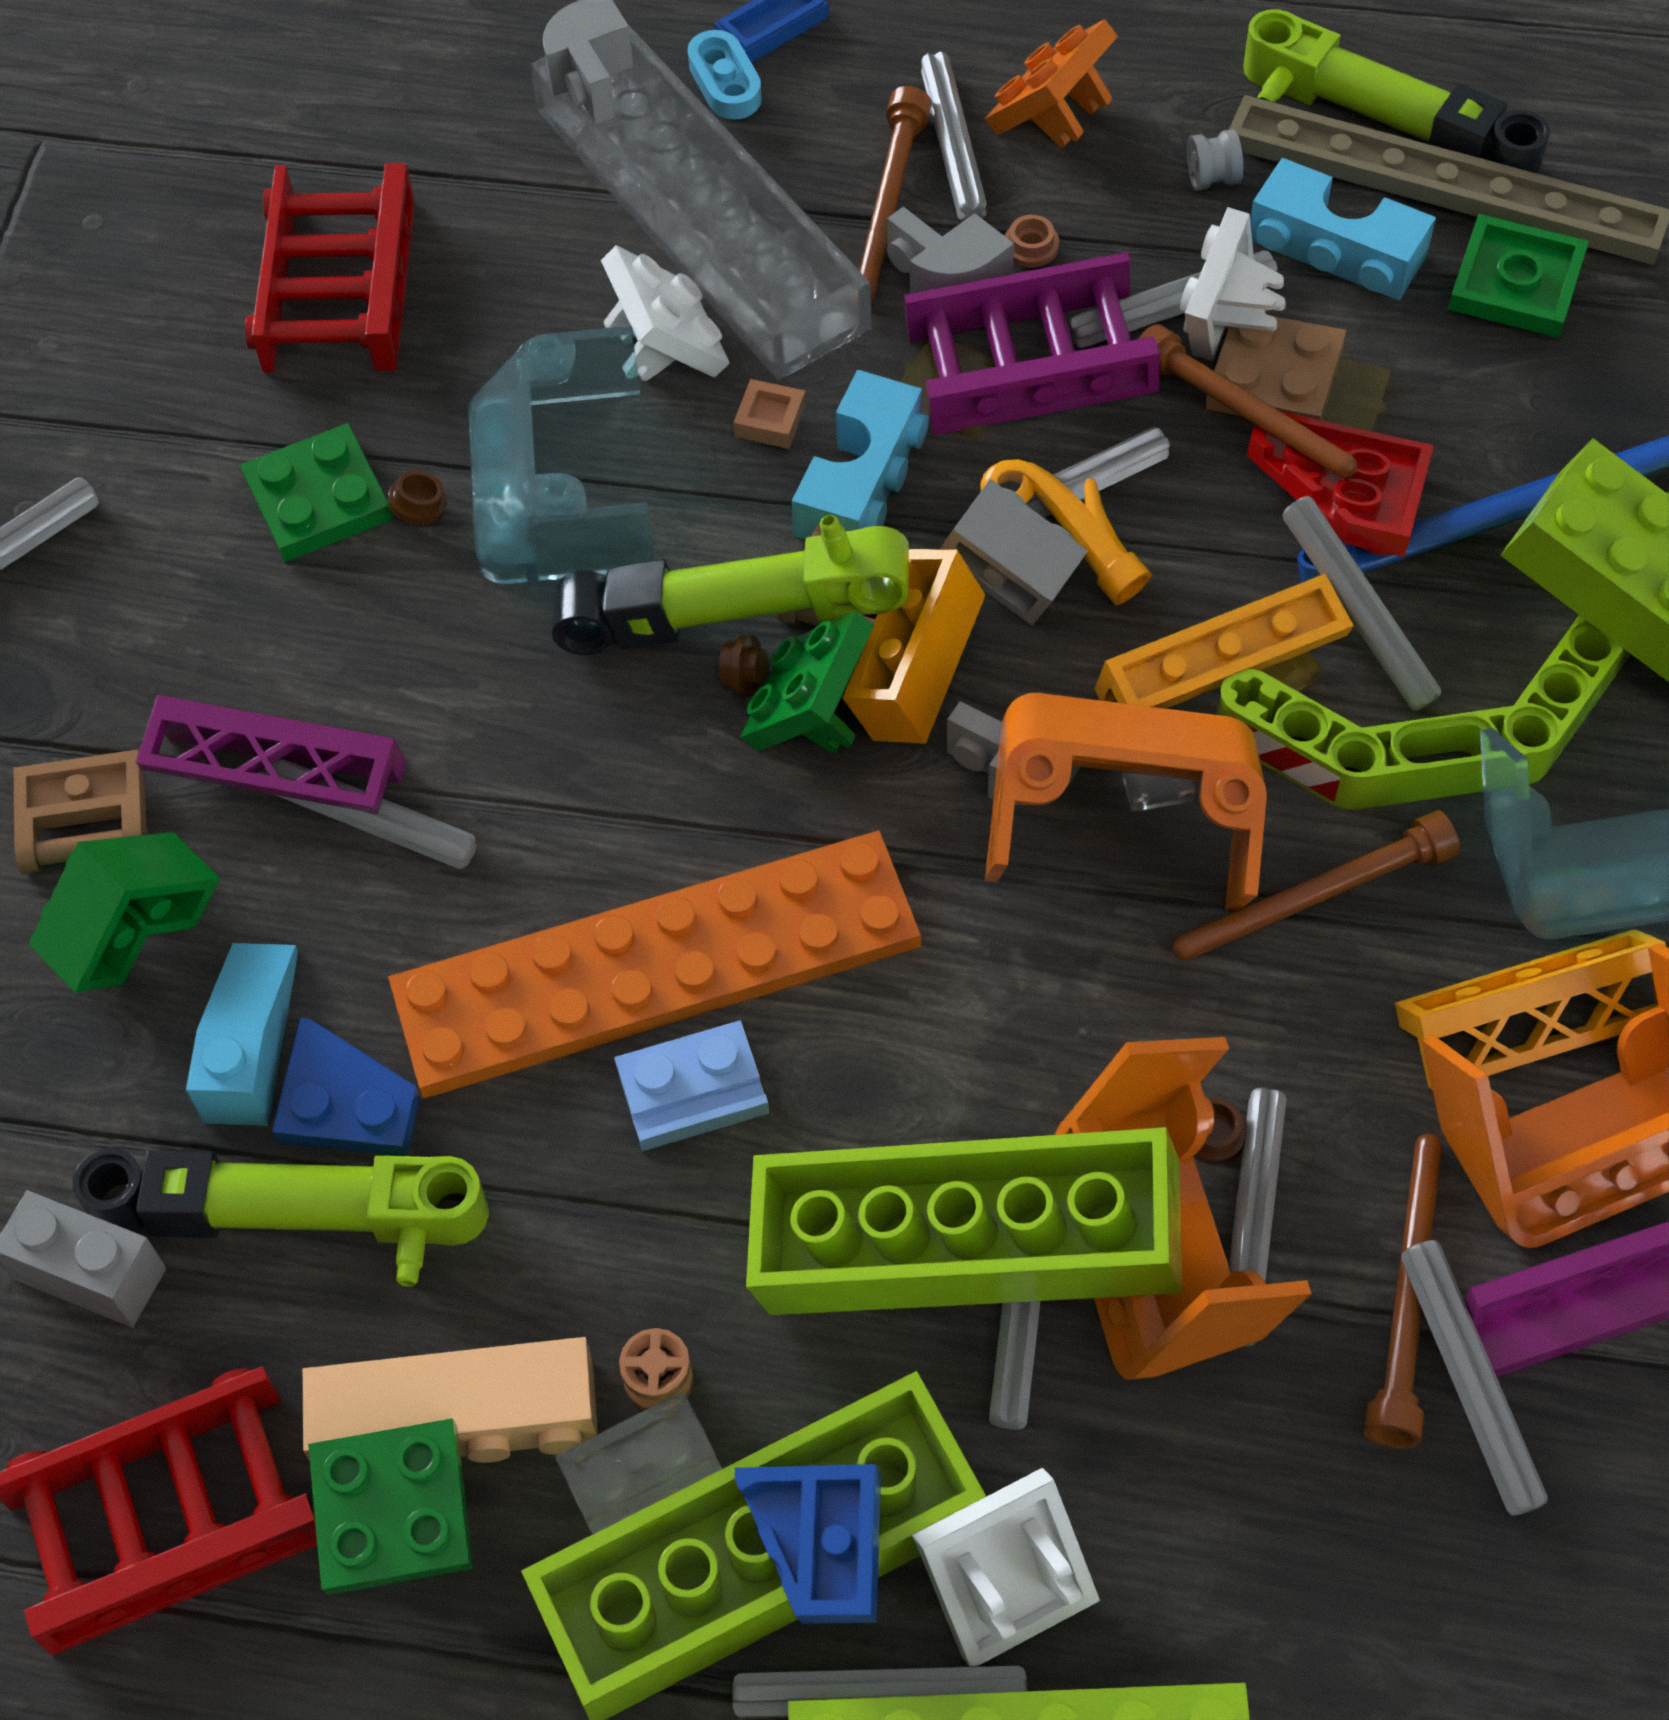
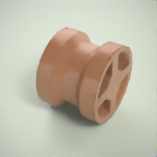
[619,1328,694,1414]

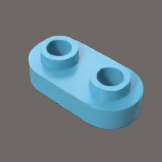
[688,30,762,119]

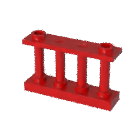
[245,163,415,373]
[0,1366,317,1656]

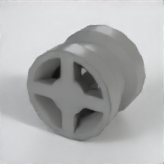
[1187,129,1243,191]

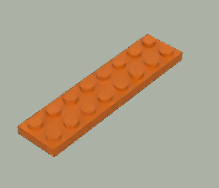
[388,830,921,1099]

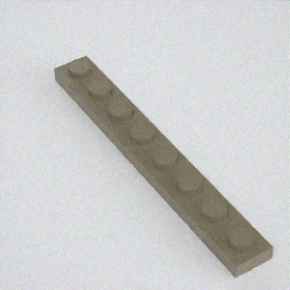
[1229,95,1669,265]

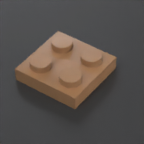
[1206,316,1346,420]

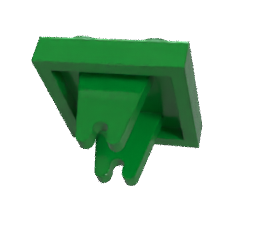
[740,611,874,753]
[308,1418,473,1595]

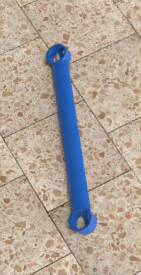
[1297,435,1669,583]

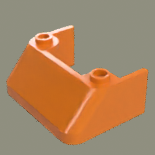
[985,693,1267,911]
[1421,943,1669,1248]
[1055,1037,1312,1380]

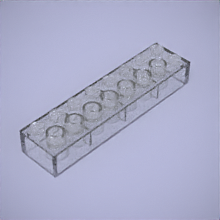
[530,26,871,381]

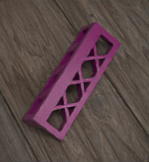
[136,695,407,814]
[1464,1221,1669,1377]

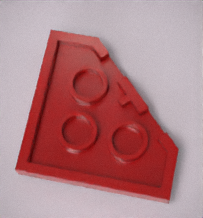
[1247,411,1434,557]

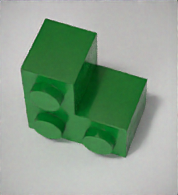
[28,832,220,993]

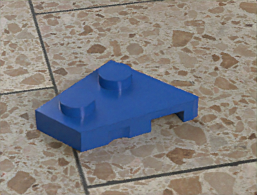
[272,1018,420,1156]
[734,1464,881,1624]

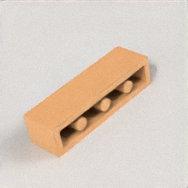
[302,1337,598,1463]

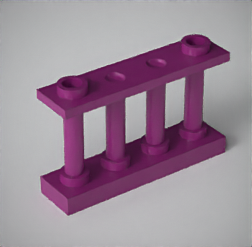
[904,252,1159,436]

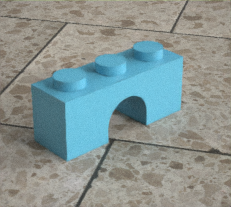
[1250,158,1436,301]
[792,370,929,540]

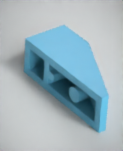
[186,943,298,1126]

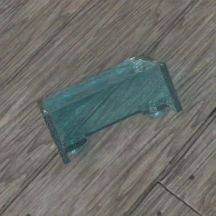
[468,326,655,584]
[1480,728,1669,940]

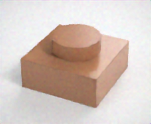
[733,379,806,449]

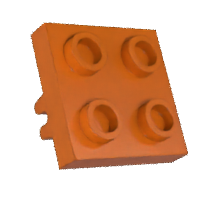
[985,19,1118,148]

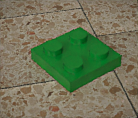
[1448,214,1589,338]
[240,423,393,562]

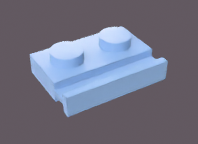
[614,1020,769,1151]

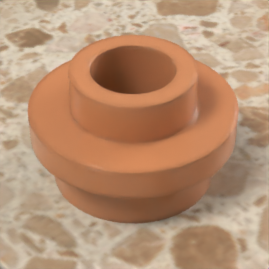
[1005,215,1059,268]

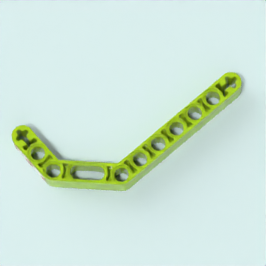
[1216,492,1669,810]

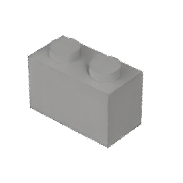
[939,479,1088,626]
[0,1190,166,1328]

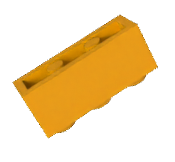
[842,549,986,744]

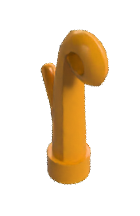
[980,459,1152,605]

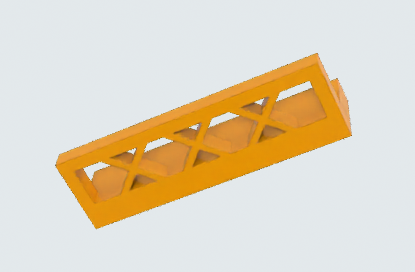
[1094,573,1353,709]
[1395,929,1666,1089]

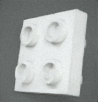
[1180,207,1286,362]
[601,245,730,381]
[912,1468,1100,1667]

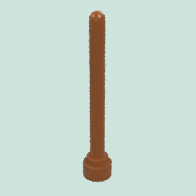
[853,86,932,306]
[1139,324,1357,478]
[1172,810,1460,960]
[1363,1133,1442,1449]

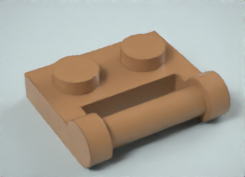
[13,749,148,875]

